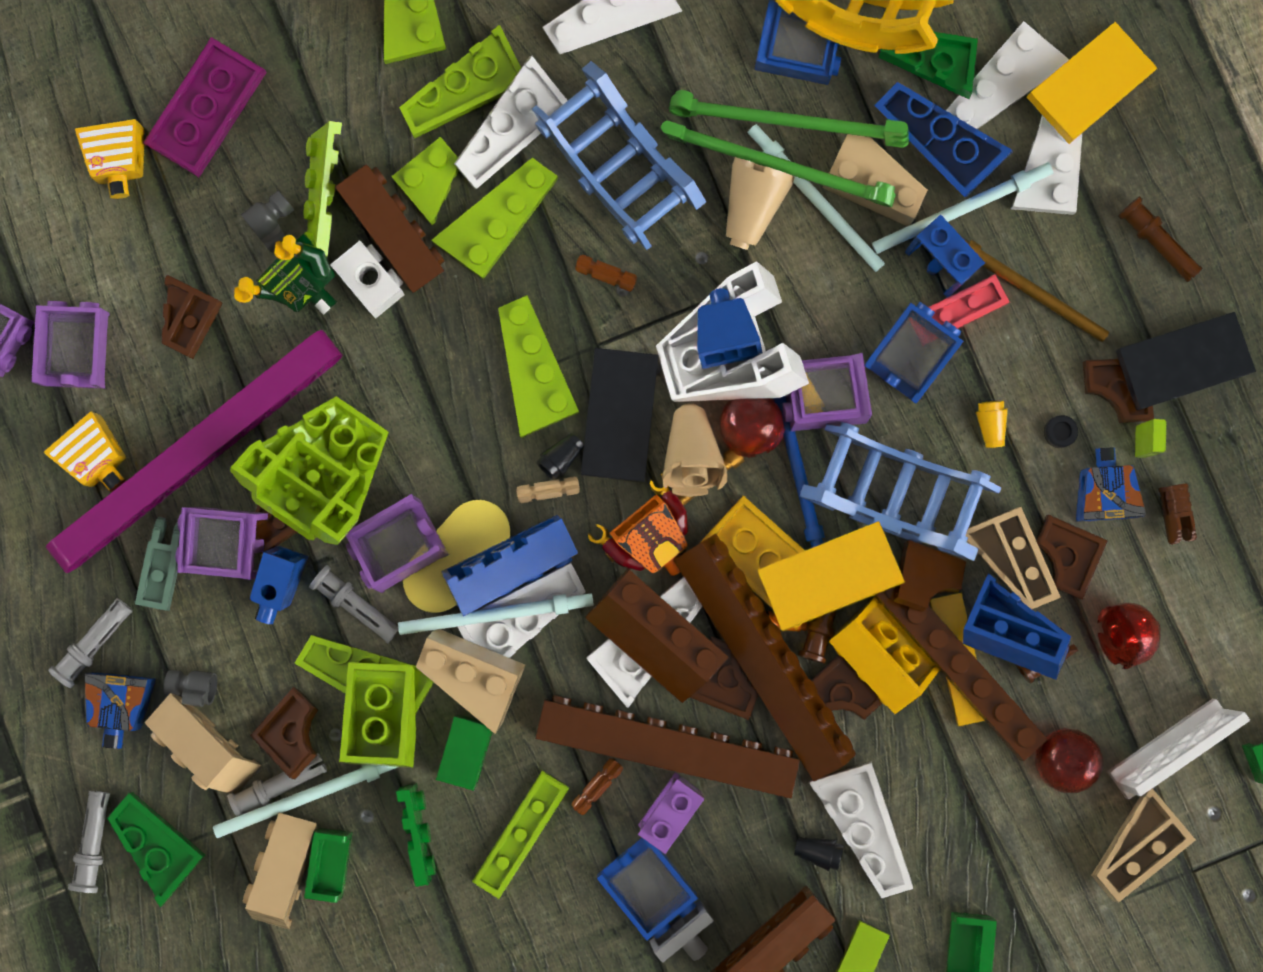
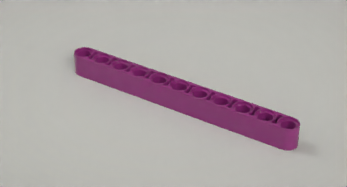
[45,330,343,573]

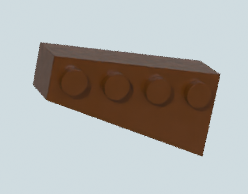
[335,164,445,293]

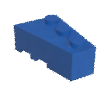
[963,573,1071,680]

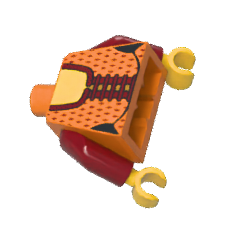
[588,474,688,576]

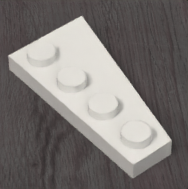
[542,0,682,54]
[946,21,1069,129]
[454,56,567,189]
[1010,115,1082,215]
[458,562,586,658]
[586,576,702,708]
[809,762,913,898]

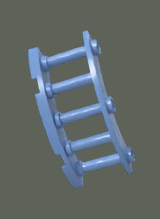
[532,61,706,250]
[799,422,1001,561]

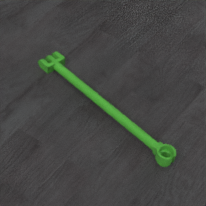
[668,90,909,148]
[661,121,896,207]

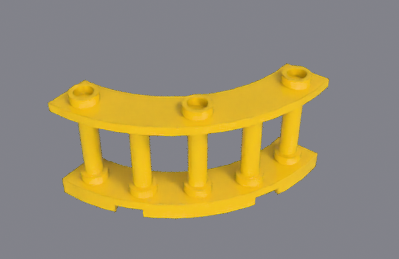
[775,0,954,54]

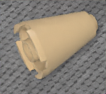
[726,157,795,250]
[662,403,727,497]

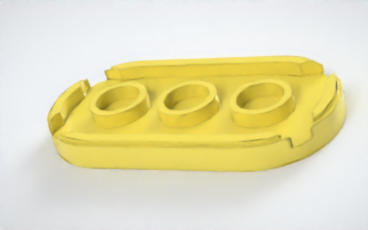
[403,500,511,613]

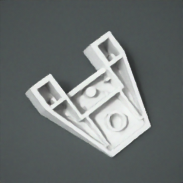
[656,261,809,402]

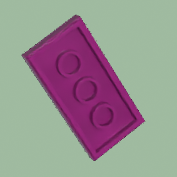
[143,37,267,178]

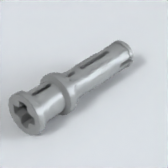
[309,565,399,644]
[48,598,133,688]
[227,753,327,817]
[68,791,110,893]

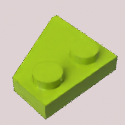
[392,137,459,225]

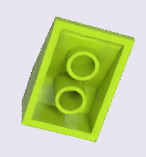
[339,662,416,768]

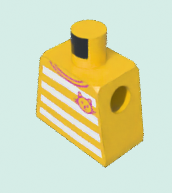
[75,119,145,199]
[44,411,126,492]

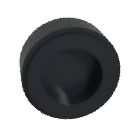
[1044,415,1078,448]

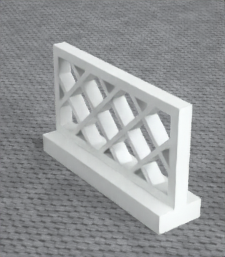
[1107,698,1250,799]

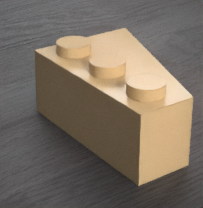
[823,134,928,226]
[966,507,1061,609]
[416,629,525,734]
[145,693,262,794]
[1091,788,1196,903]
[243,813,318,929]

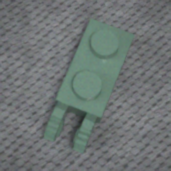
[135,517,180,611]

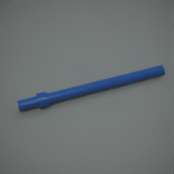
[773,395,825,548]

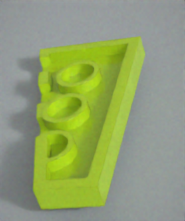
[384,0,446,64]
[399,25,521,139]
[303,121,342,257]
[431,158,558,279]
[498,295,579,438]
[295,635,434,715]

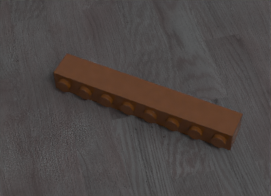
[674,533,856,782]
[535,695,800,799]

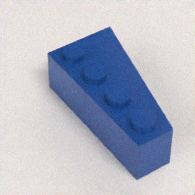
[874,82,1013,197]
[441,515,578,616]

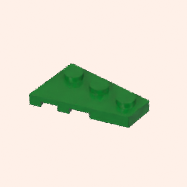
[878,31,978,99]
[396,783,436,887]
[107,792,205,907]

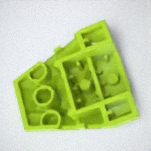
[230,396,389,545]

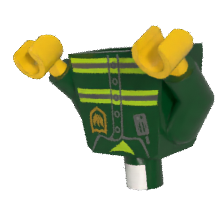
[234,234,337,315]

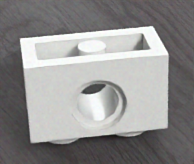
[330,240,405,319]

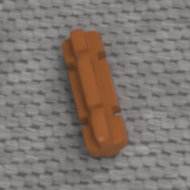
[575,255,637,292]
[571,758,623,815]

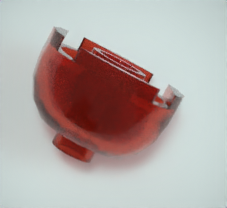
[720,398,785,458]
[1097,602,1161,669]
[1035,728,1103,794]

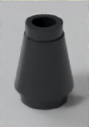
[537,433,584,480]
[794,836,844,871]

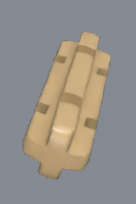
[516,476,580,503]

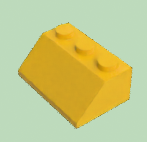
[829,596,940,714]

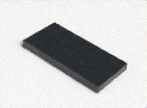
[1115,312,1256,411]
[581,348,659,482]

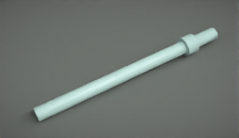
[747,124,885,272]
[871,162,1053,254]
[398,593,594,635]
[213,765,398,838]

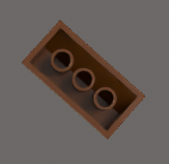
[585,568,729,703]
[710,885,836,972]

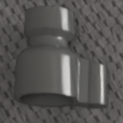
[241,190,294,253]
[163,670,217,707]

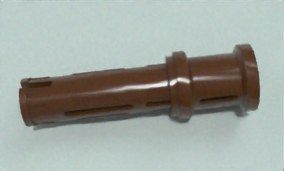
[1118,196,1203,282]
[797,610,837,664]

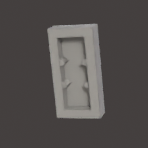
[649,900,714,963]

